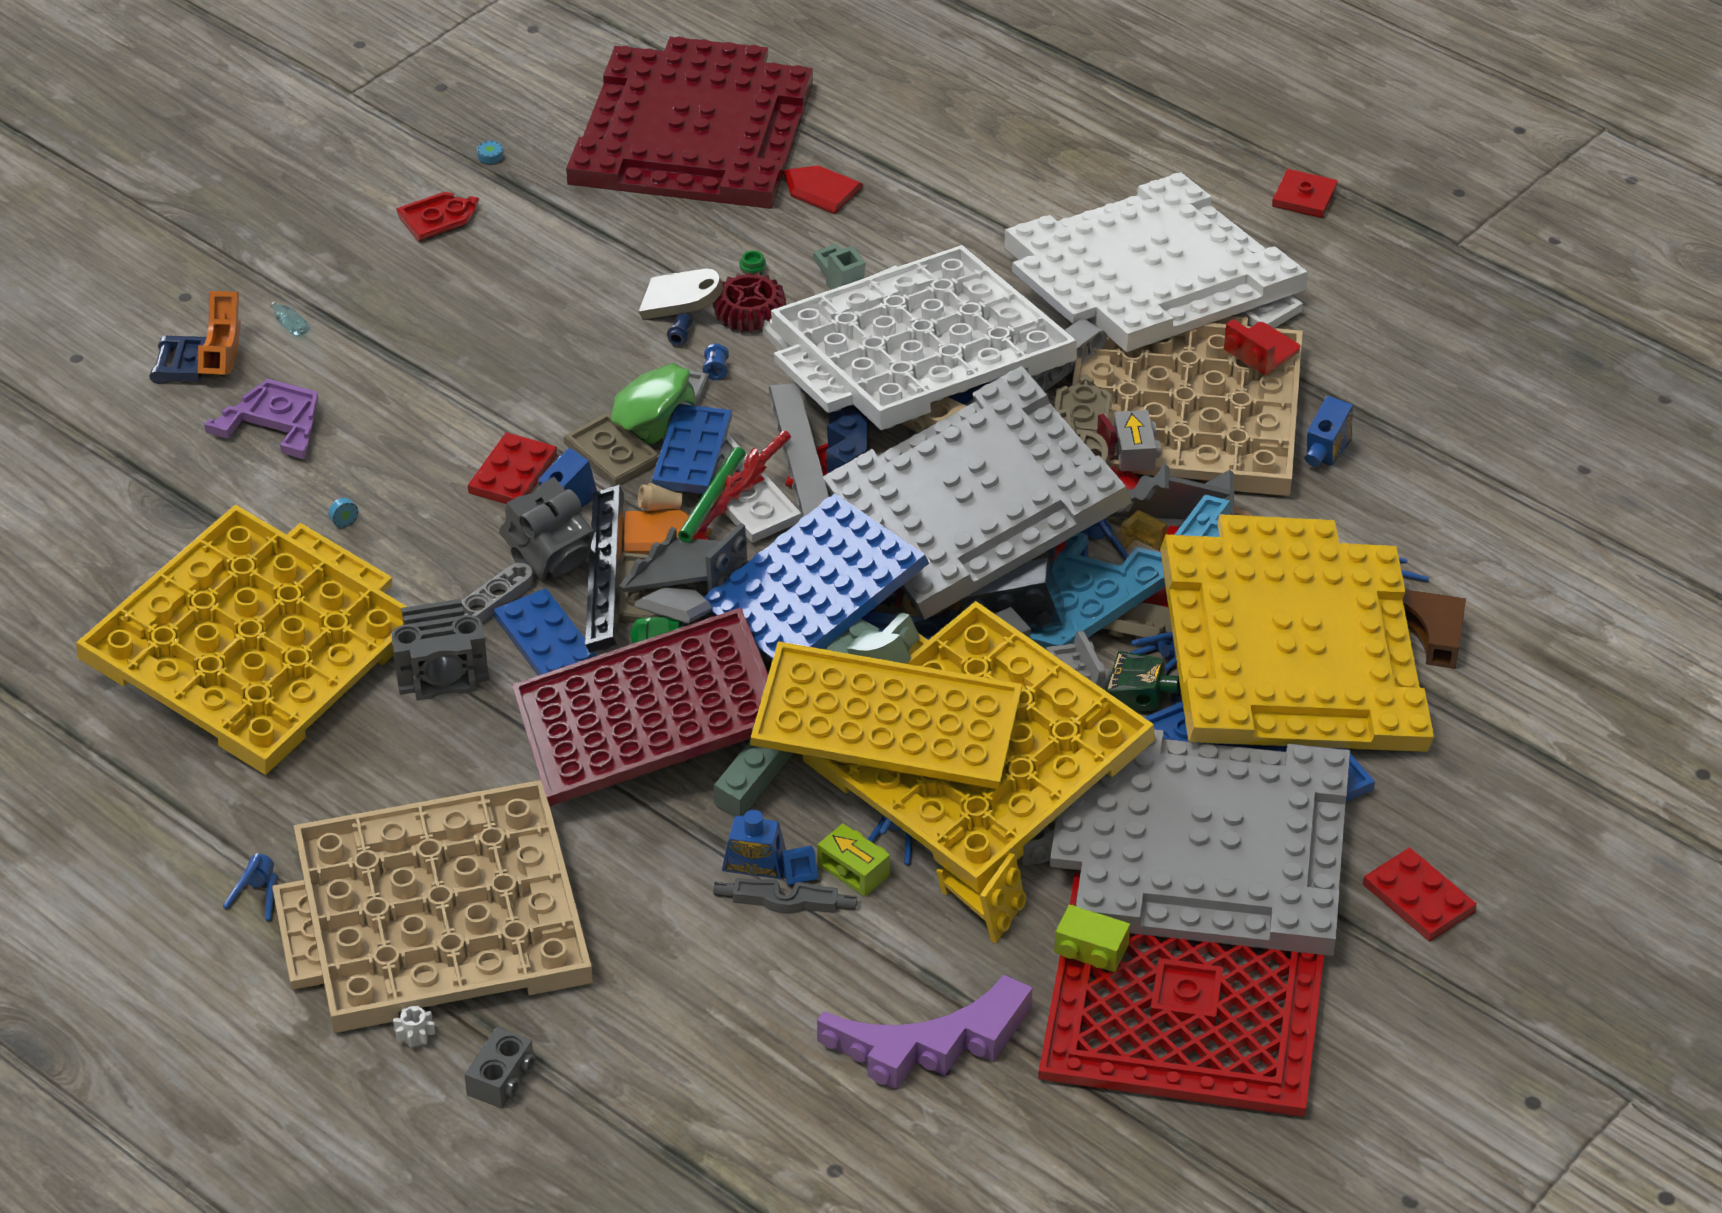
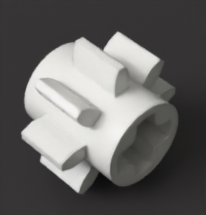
[393,1006,435,1047]

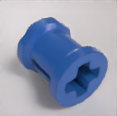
[703,343,729,380]

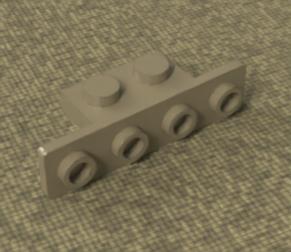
[1103,602,1172,640]

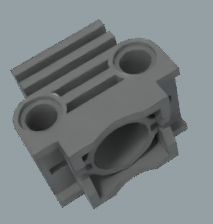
[392,599,489,701]

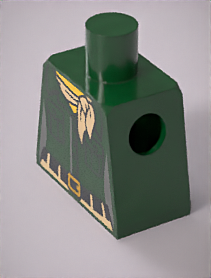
[1106,651,1181,712]

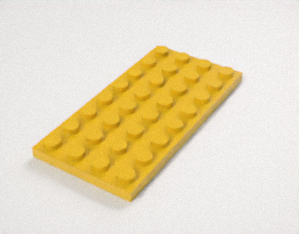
[751,641,1022,789]

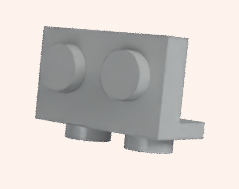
[1046,631,1106,687]

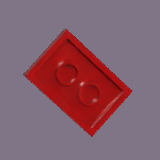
[468,432,557,504]
[1363,847,1477,942]

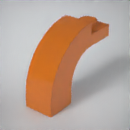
[198,291,241,374]

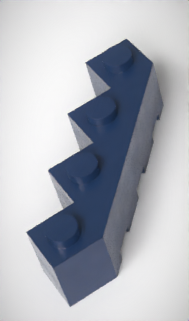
[826,404,869,474]

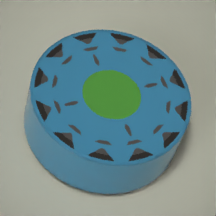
[477,141,504,164]
[328,498,359,528]

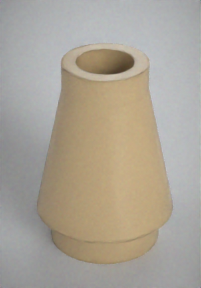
[638,483,682,511]

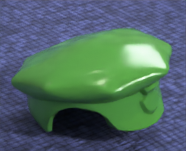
[610,363,695,444]

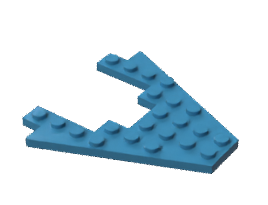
[1030,495,1232,649]

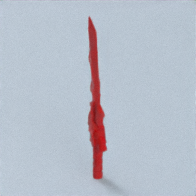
[695,430,791,535]

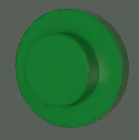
[739,250,766,275]

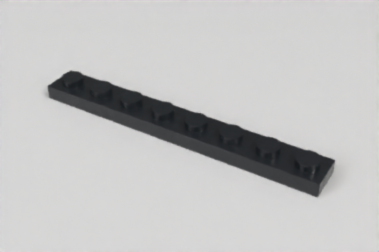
[585,485,624,653]

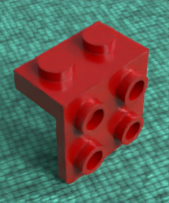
[1224,319,1301,376]

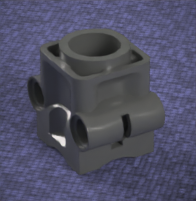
[499,477,595,582]

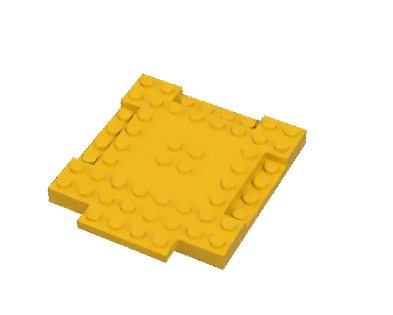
[76,504,408,775]
[1160,514,1434,752]
[802,601,1155,893]

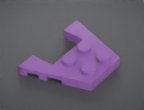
[204,379,319,459]

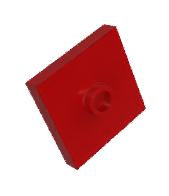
[1272,168,1338,218]

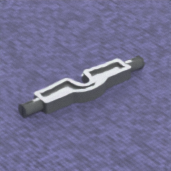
[713,878,857,913]

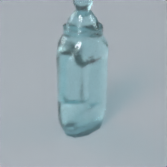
[271,302,310,336]

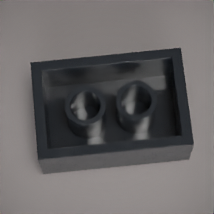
[959,558,1064,631]

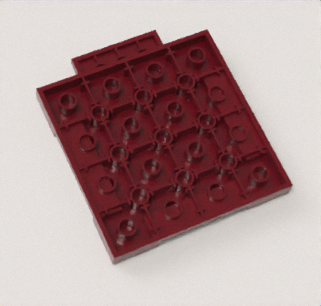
[566,36,813,209]

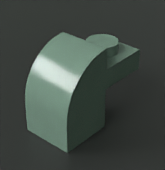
[813,243,866,290]
[847,613,920,664]

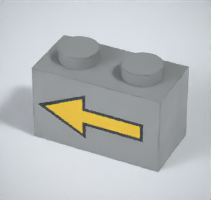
[1113,410,1161,471]

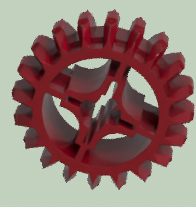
[713,272,786,334]

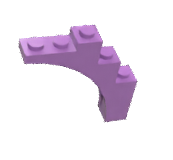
[817,975,1033,1090]

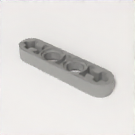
[462,563,533,623]

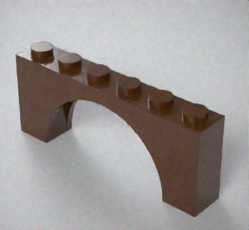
[1403,589,1466,669]

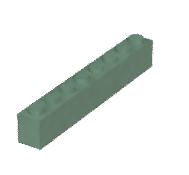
[714,619,879,817]

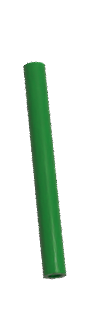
[678,447,746,543]

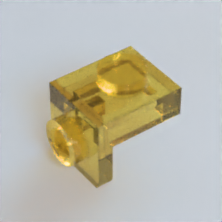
[1120,510,1167,551]

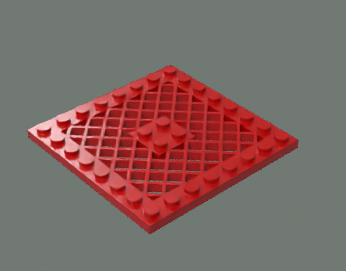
[1038,873,1324,1117]

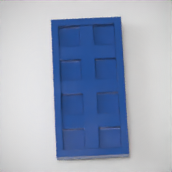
[652,404,732,494]
[493,588,598,676]

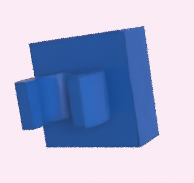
[781,845,818,885]

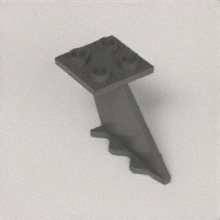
[1108,464,1234,519]
[619,523,748,592]

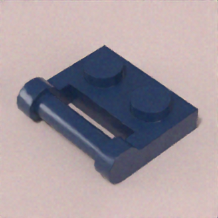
[149,335,207,384]

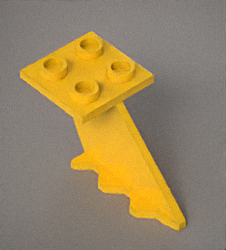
[936,853,1026,943]

